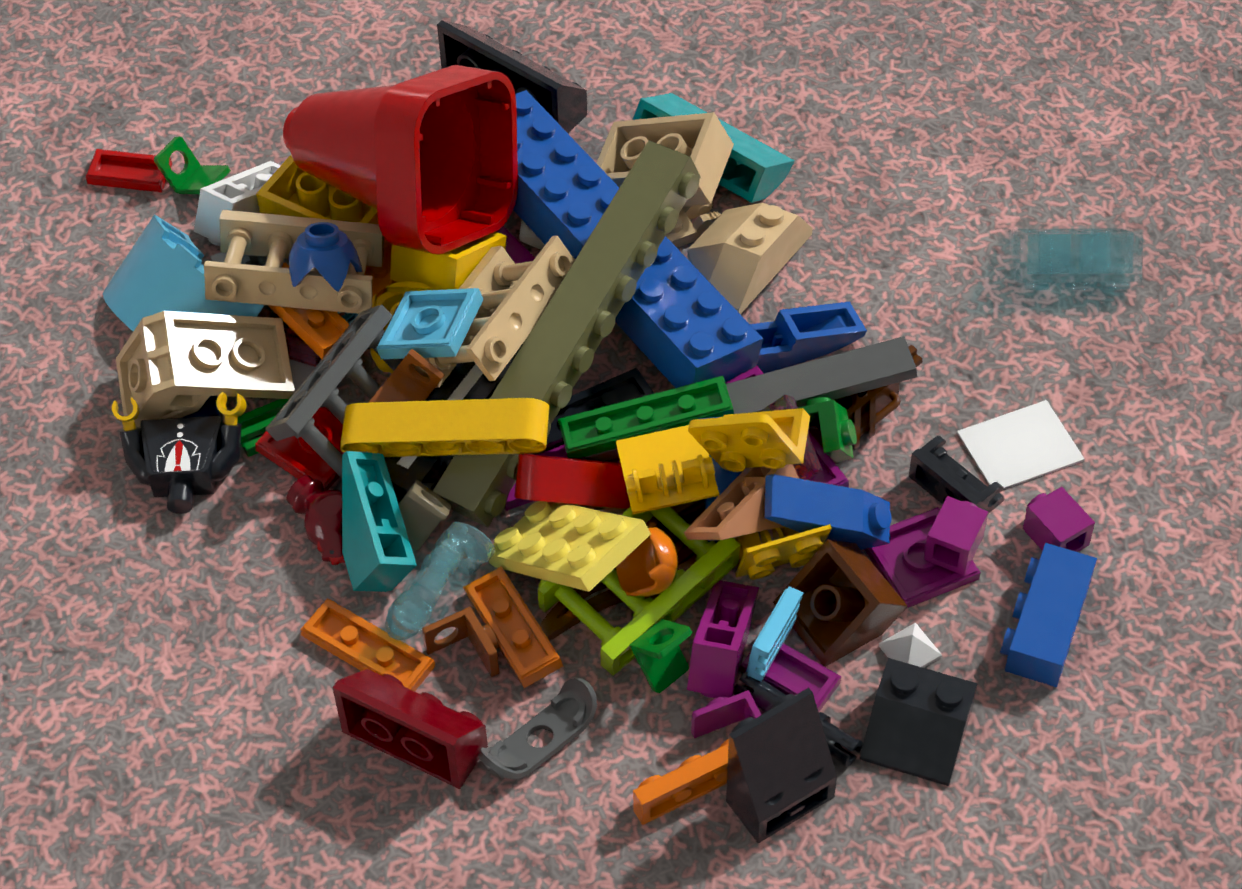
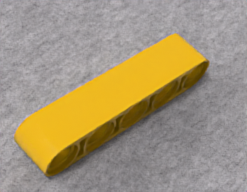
[340,398,549,457]

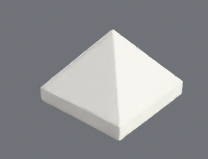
[879,623,942,668]

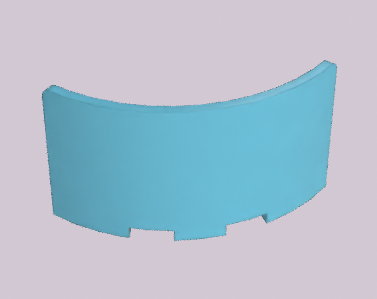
[103,214,264,331]

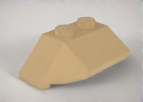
[687,203,813,314]

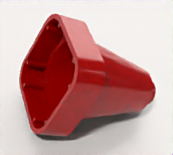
[283,65,518,255]

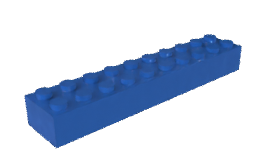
[513,90,763,388]

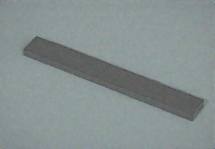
[585,336,917,461]

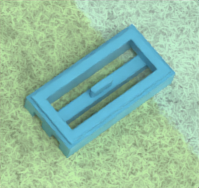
[746,586,803,682]

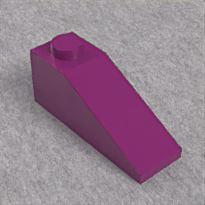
[687,580,759,698]

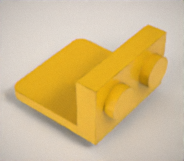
[688,408,810,472]

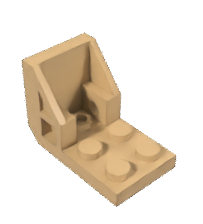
[116,311,295,428]

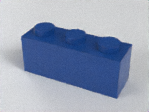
[1000,543,1097,687]

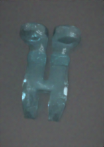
[385,522,496,640]

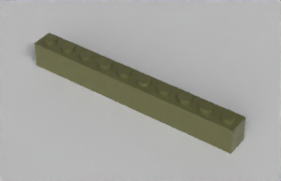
[433,140,701,528]

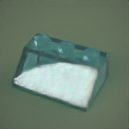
[1008,228,1143,290]

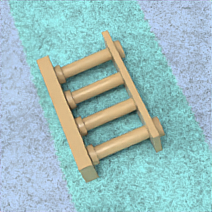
[204,210,384,314]
[412,235,575,388]

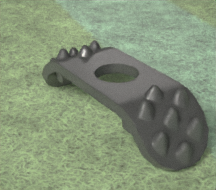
[477,678,597,780]

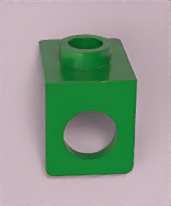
[154,136,231,195]
[629,619,692,693]

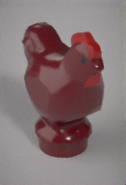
[286,475,345,566]

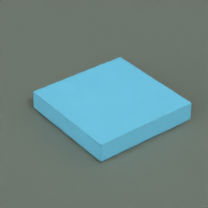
[376,288,484,359]

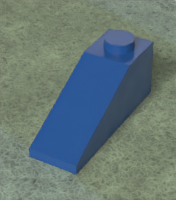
[765,474,892,550]

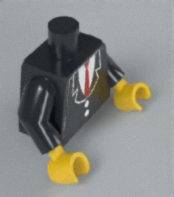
[112,392,247,514]

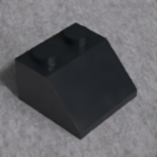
[859,658,978,786]

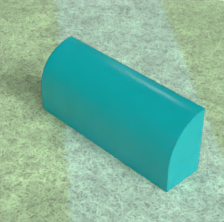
[633,93,795,203]

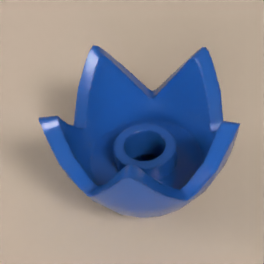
[288,222,363,292]

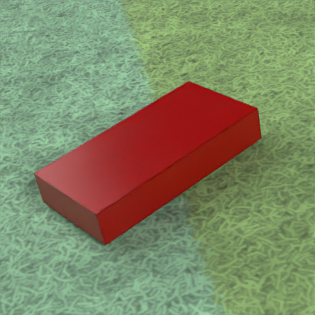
[86,149,172,193]

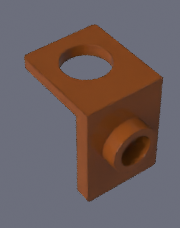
[368,349,445,403]
[422,607,500,677]

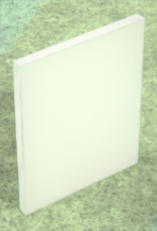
[957,400,1085,490]

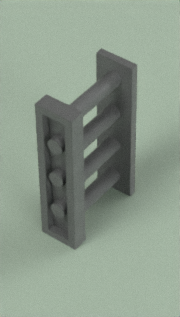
[265,304,435,491]

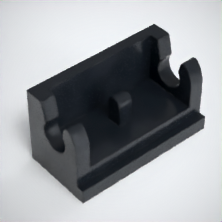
[908,436,1004,514]

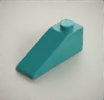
[342,451,417,592]

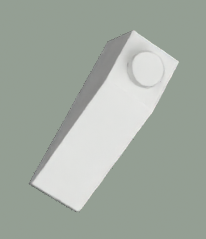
[194,161,280,246]

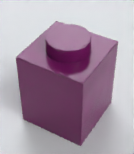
[1023,486,1095,552]
[923,496,988,576]

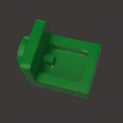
[795,397,857,462]

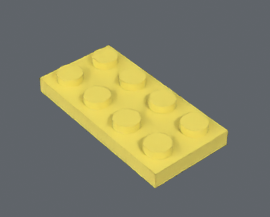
[483,501,651,592]

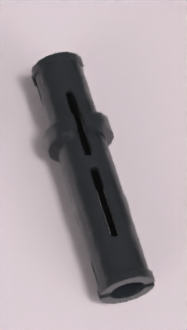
[734,672,863,767]

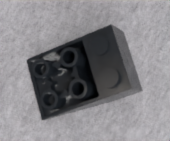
[726,687,837,843]

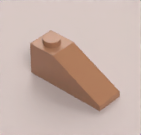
[684,464,799,540]

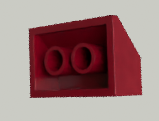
[332,669,488,789]

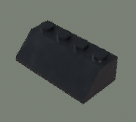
[437,20,587,133]

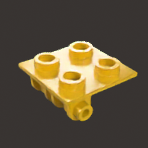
[616,425,719,515]
[735,524,832,580]

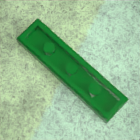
[558,376,734,459]

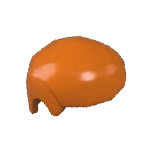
[616,527,678,597]

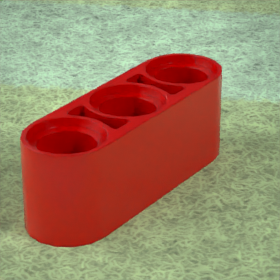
[514,454,631,509]

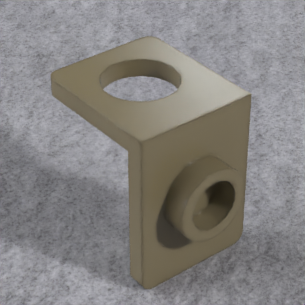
[398,480,452,550]

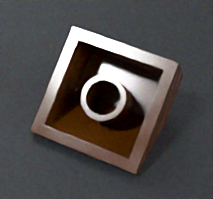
[773,539,908,667]

